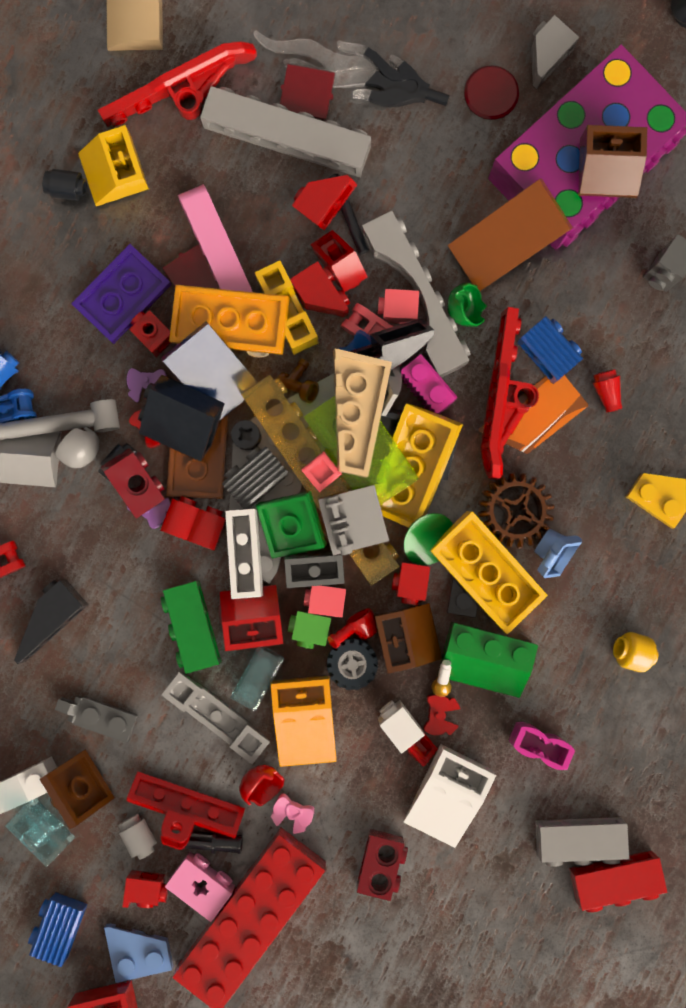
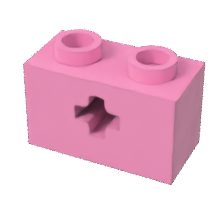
[165,851,235,922]

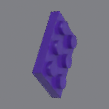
[71,244,172,344]

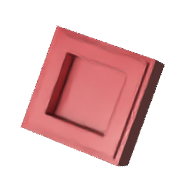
[301,451,342,492]

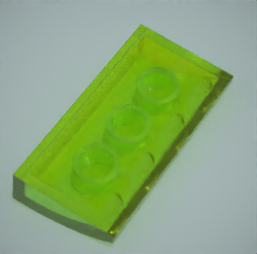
[304,396,419,505]

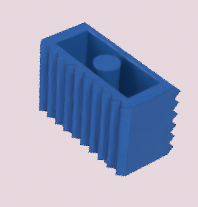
[517,316,583,384]
[28,892,88,967]

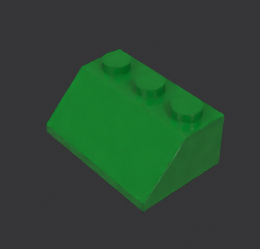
[437,621,538,698]

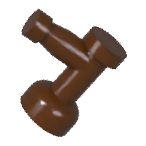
[276,358,319,404]

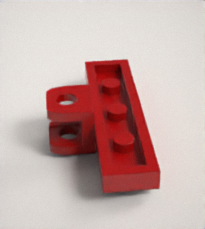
[127,771,246,850]

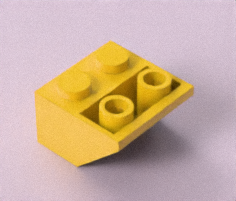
[78,125,149,207]

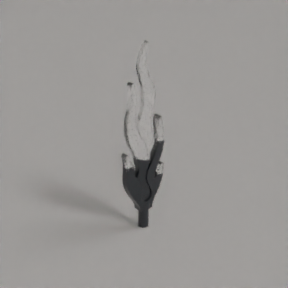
[254,31,450,107]

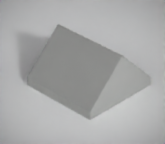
[0,432,62,488]

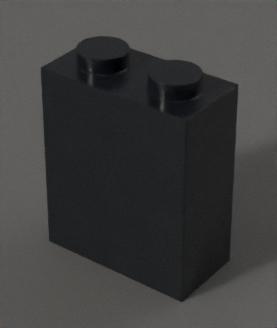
[138,375,225,461]

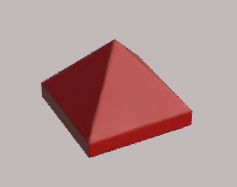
[407,733,438,767]

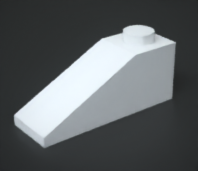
[0,756,57,814]

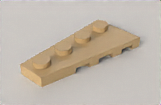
[333,348,392,477]

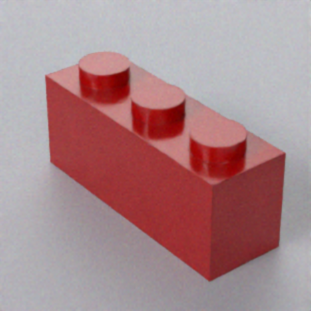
[569,851,668,913]

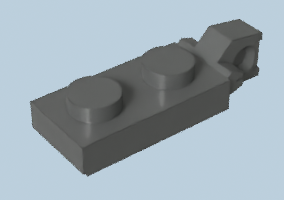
[55,696,138,743]

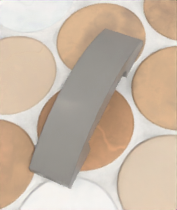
[161,671,270,764]

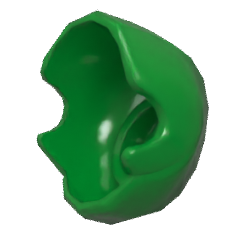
[447,283,487,327]

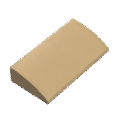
[107,0,163,51]

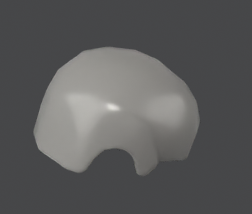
[55,427,100,468]

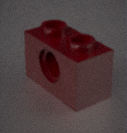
[100,448,165,519]

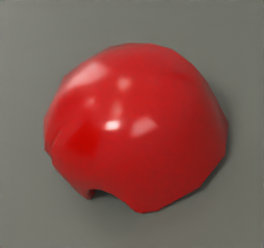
[239,764,285,806]

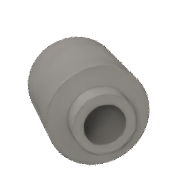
[118,813,157,860]

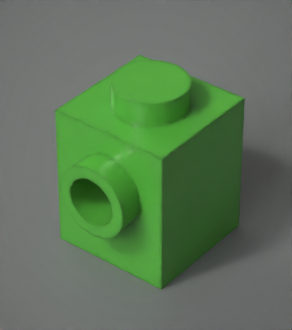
[288,610,331,649]

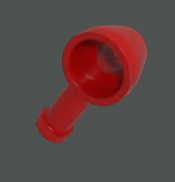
[327,608,377,649]

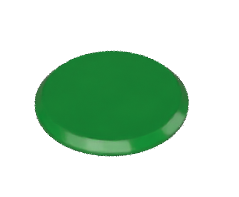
[403,513,453,566]

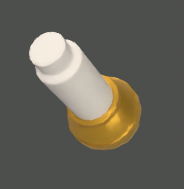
[432,660,452,697]

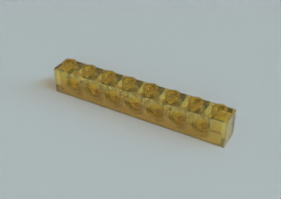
[241,375,400,586]

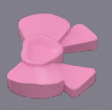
[271,793,314,834]

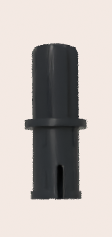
[186,831,243,854]

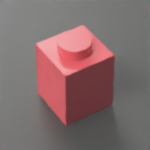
[378,289,419,324]
[304,585,346,618]

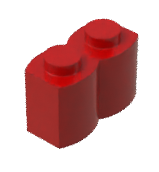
[160,496,226,551]

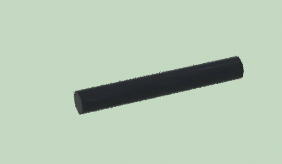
[329,174,369,255]

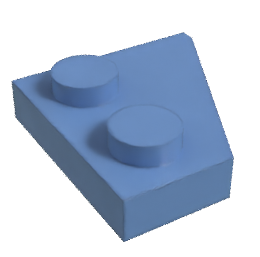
[104,923,174,983]

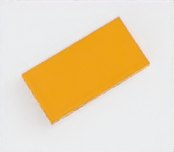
[169,285,290,355]

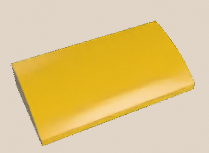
[374,403,463,528]
[430,511,548,635]

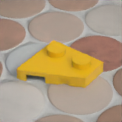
[625,473,686,529]

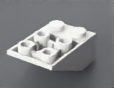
[403,744,496,848]

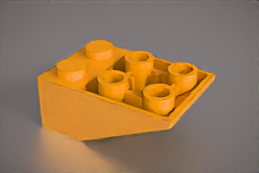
[271,676,337,767]

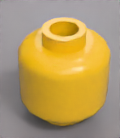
[613,632,658,672]

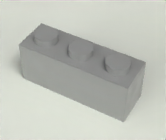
[535,817,629,866]

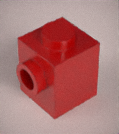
[392,562,430,605]

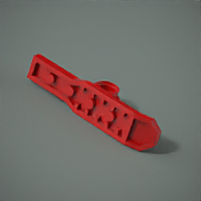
[98,41,257,127]
[480,307,539,480]

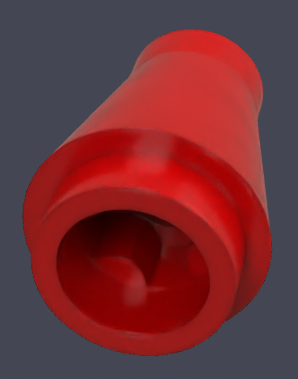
[592,369,622,413]

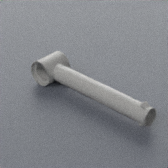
[0,399,120,440]

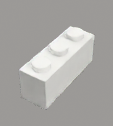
[225,509,263,599]

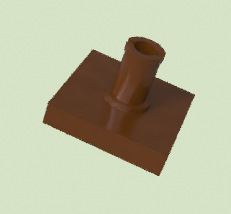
[39,749,115,829]

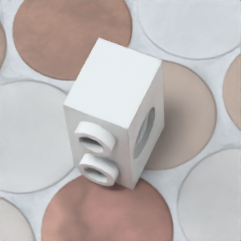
[378,700,425,754]

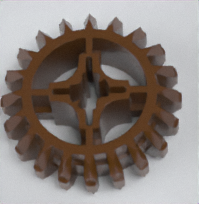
[477,472,555,549]

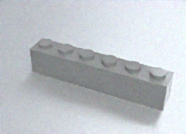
[200,86,371,178]

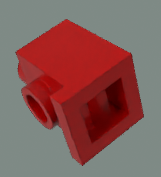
[129,310,171,358]
[122,870,168,908]

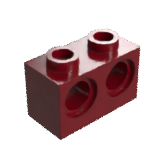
[356,829,408,901]

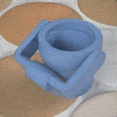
[534,529,582,578]

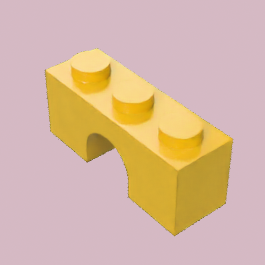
[255,260,319,355]

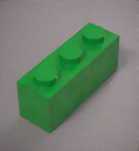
[161,581,222,674]

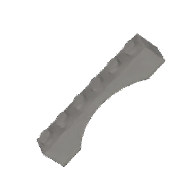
[362,211,470,378]

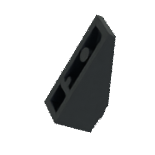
[14,580,89,664]

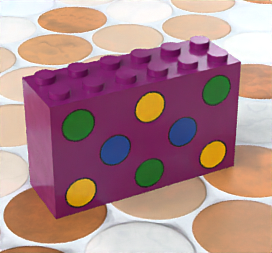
[488,44,686,250]

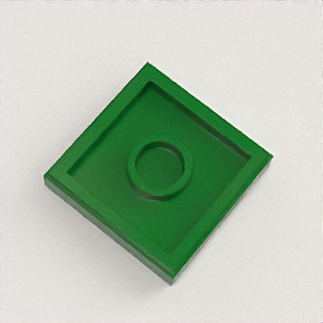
[256,491,327,559]

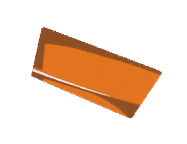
[479,375,588,454]

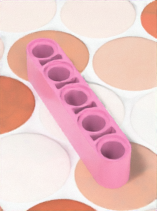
[178,184,253,292]

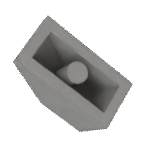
[531,15,579,89]

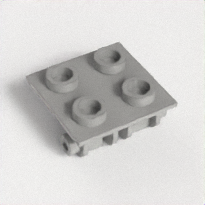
[318,485,389,555]

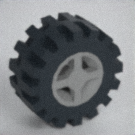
[327,638,378,690]

